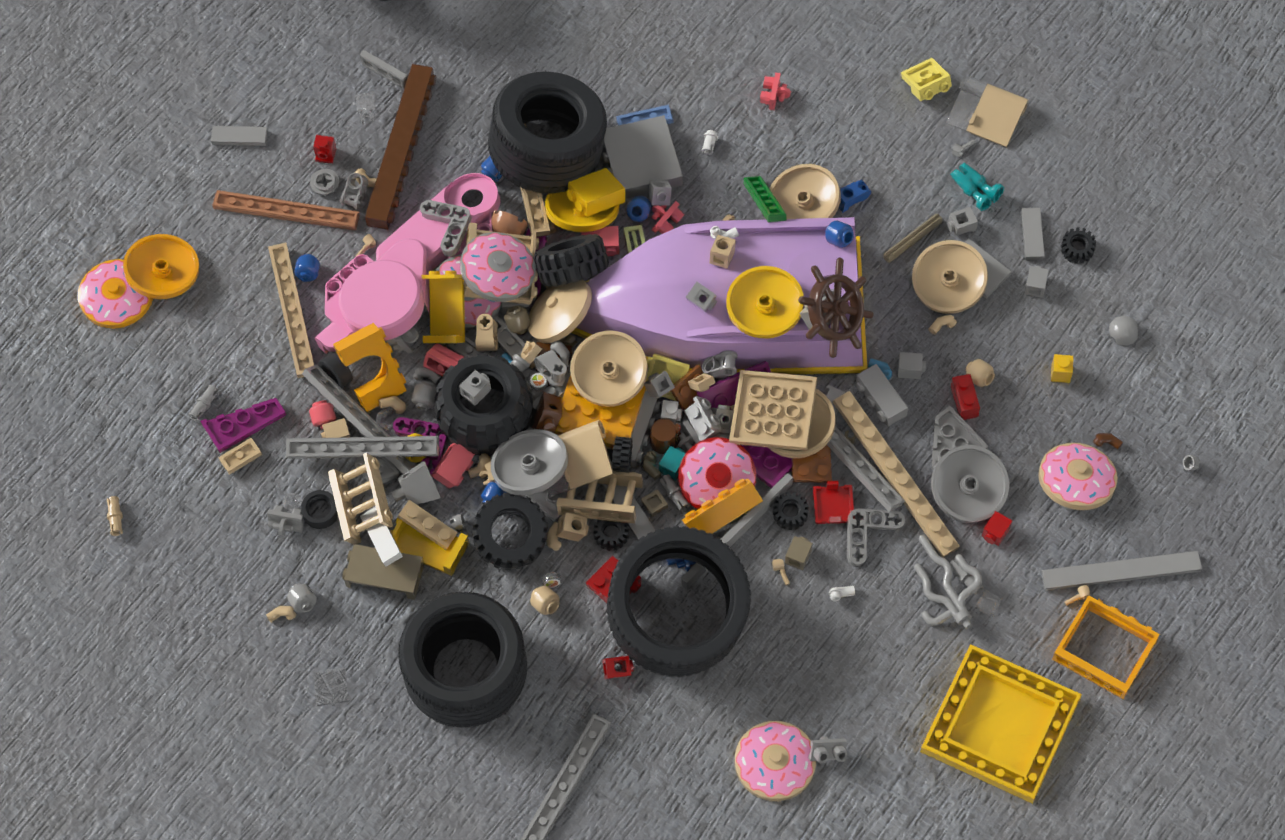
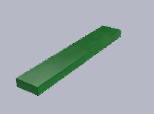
[743,176,787,222]

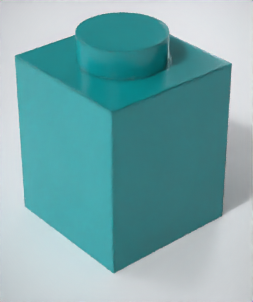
[659,446,686,481]

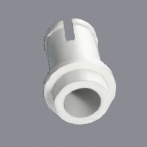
[701,130,718,155]

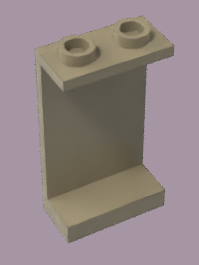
[342,544,424,600]

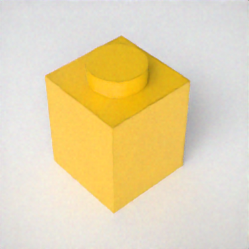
[1051,354,1073,383]

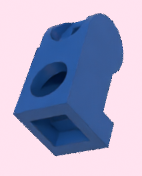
[839,180,871,213]

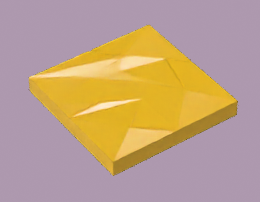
[920,644,1082,804]

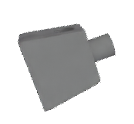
[391,461,441,505]

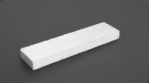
[360,506,403,567]

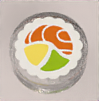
[529,372,548,392]
[541,572,562,589]

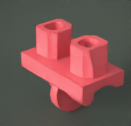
[760,72,791,110]
[651,201,684,234]

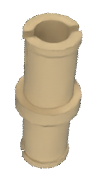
[107,496,123,536]

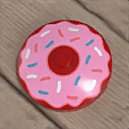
[678,437,756,510]

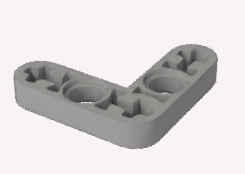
[420,200,472,257]
[847,509,905,566]

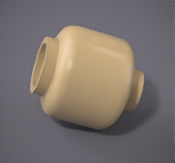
[966,359,995,387]
[530,586,560,615]

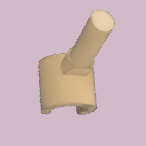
[356,234,376,256]
[772,559,790,585]
[1064,585,1090,606]

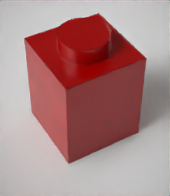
[982,511,1012,546]

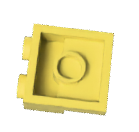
[901,58,952,101]
[646,353,690,401]

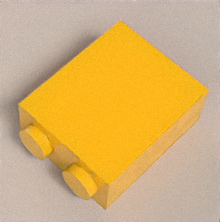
[567,168,625,217]

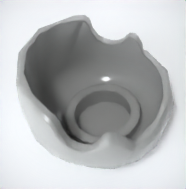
[1109,315,1138,346]

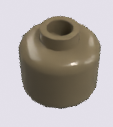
[504,305,531,335]

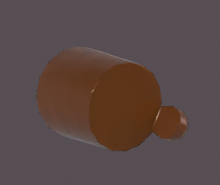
[650,419,681,455]

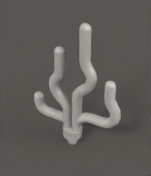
[914,535,982,629]

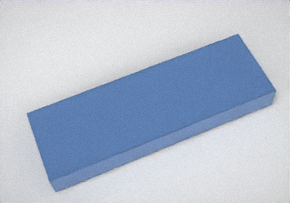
[616,105,673,126]

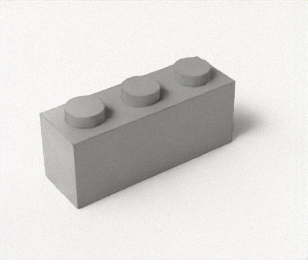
[855,364,908,427]

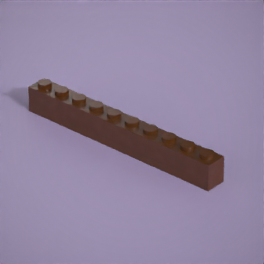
[365,64,436,230]

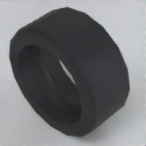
[318,352,353,388]
[301,490,338,529]

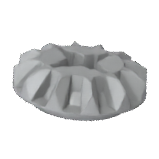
[310,169,340,196]

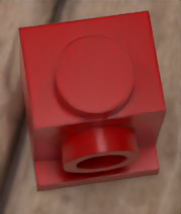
[313,135,337,164]
[602,656,634,679]

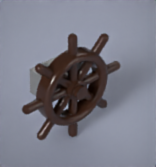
[798,257,874,358]

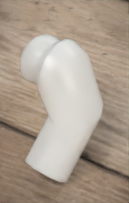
[710,226,739,239]
[829,586,855,602]

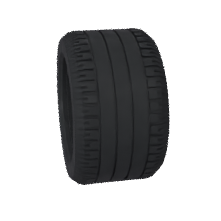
[488,71,607,193]
[398,591,527,728]

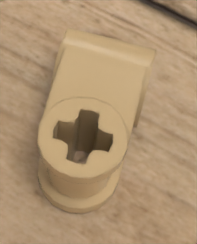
[475,314,498,351]

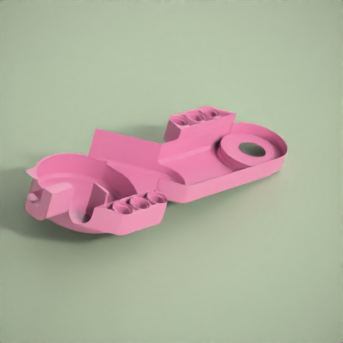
[315,173,500,354]

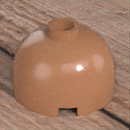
[491,210,528,235]

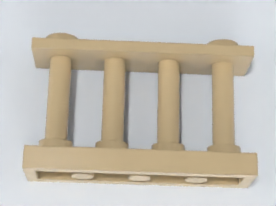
[328,453,393,545]
[556,471,643,524]

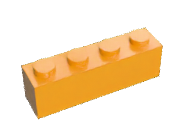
[682,478,763,534]

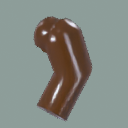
[1093,433,1123,449]

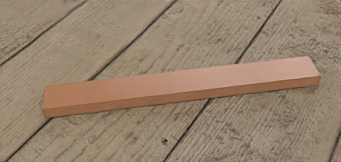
[212,190,360,231]

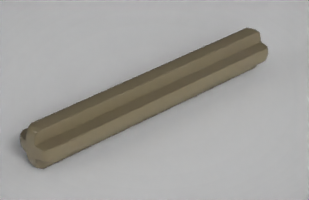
[883,214,943,263]

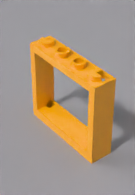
[1052,595,1160,699]

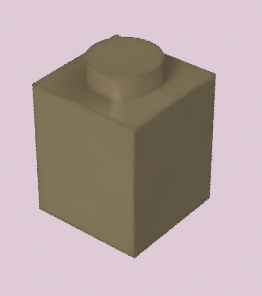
[785,536,813,570]

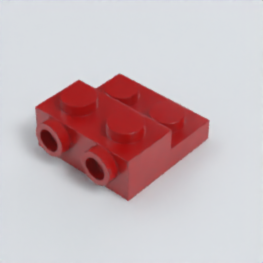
[586,555,641,603]

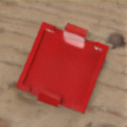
[813,481,855,524]

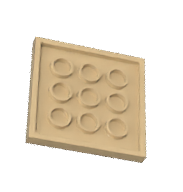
[729,370,817,451]

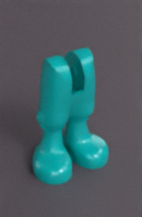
[950,163,1005,211]

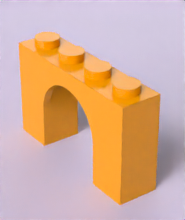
[333,323,407,412]

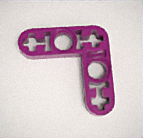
[393,417,448,474]

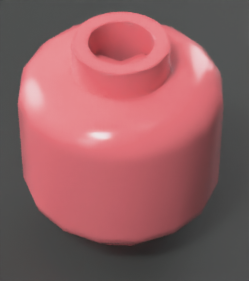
[309,400,337,430]

